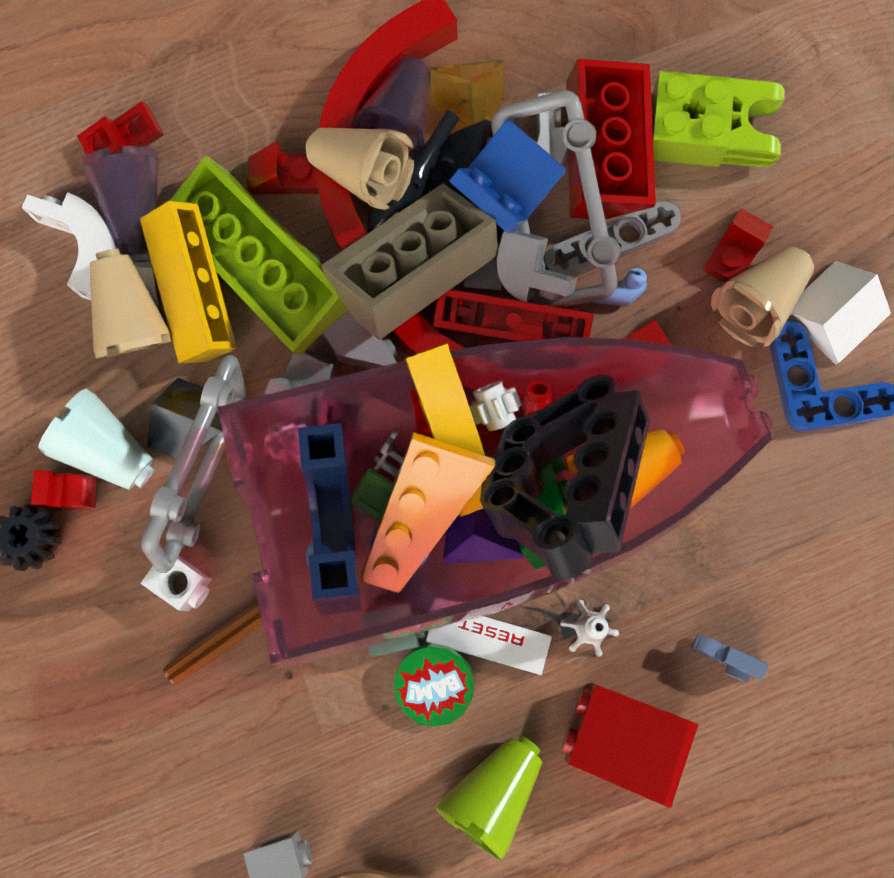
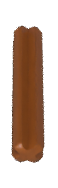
[163,602,270,685]

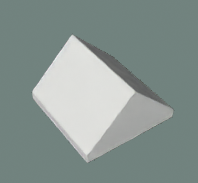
[788,261,891,365]

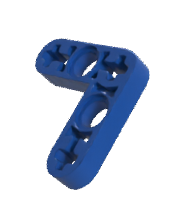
[769,321,894,432]

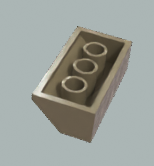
[321,183,498,340]

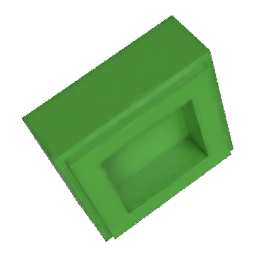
[351,467,394,522]

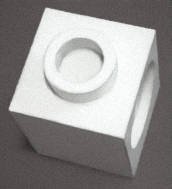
[140,556,212,612]

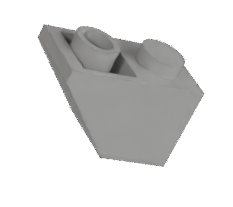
[321,312,399,374]

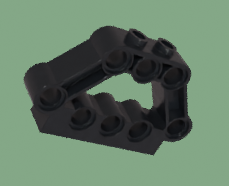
[480,375,650,579]

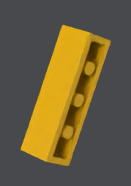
[140,201,237,364]

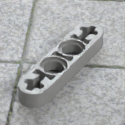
[545,201,681,277]

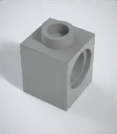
[243,831,312,878]

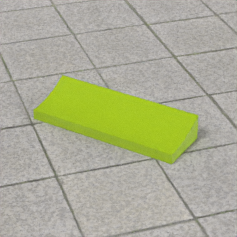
[170,155,349,356]

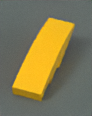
[405,344,486,516]

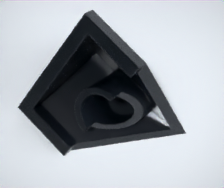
[147,378,223,459]

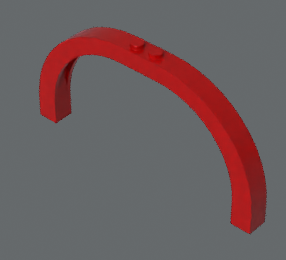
[316,0,676,404]

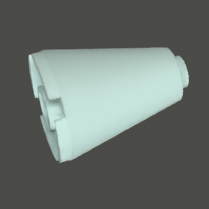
[38,389,155,490]

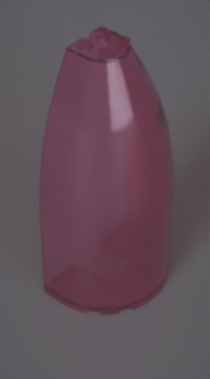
[218,337,773,670]

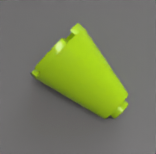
[435,736,543,860]

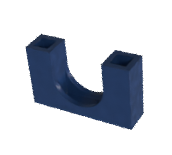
[298,423,362,615]

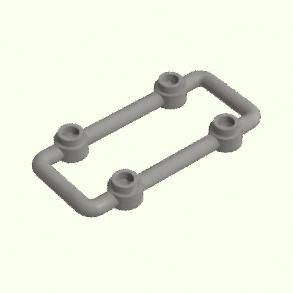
[491,90,620,308]
[141,355,247,573]

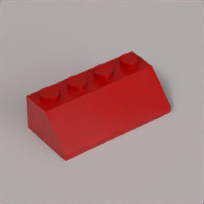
[566,59,656,220]

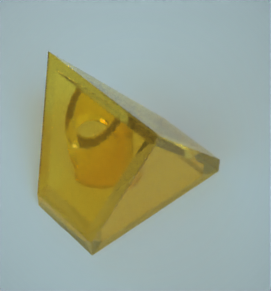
[430,60,505,131]

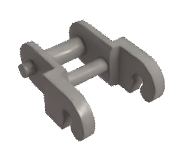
[373,428,404,483]

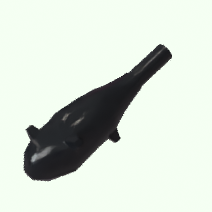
[368,110,460,233]

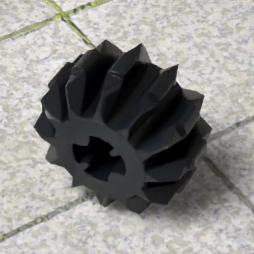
[0,504,62,571]

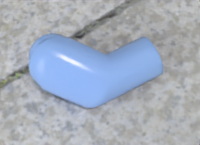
[594,268,647,306]

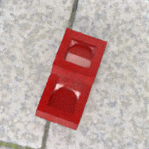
[77,101,164,167]

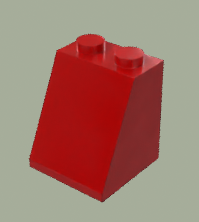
[561,683,699,808]

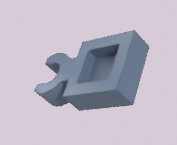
[691,634,769,683]

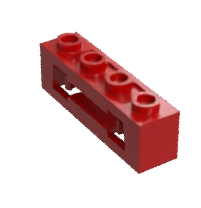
[433,290,594,353]

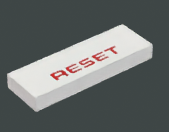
[426,603,552,675]

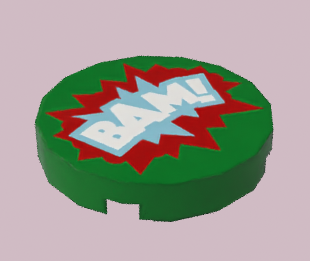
[393,644,475,727]

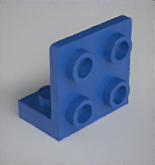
[449,120,566,234]

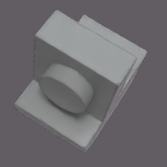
[497,231,577,302]
[264,348,340,421]

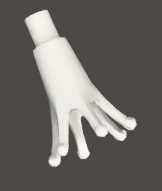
[560,600,619,657]

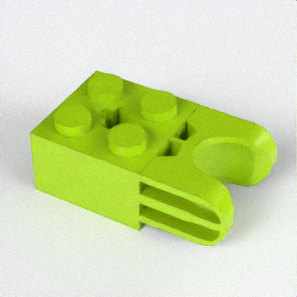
[652,71,785,168]

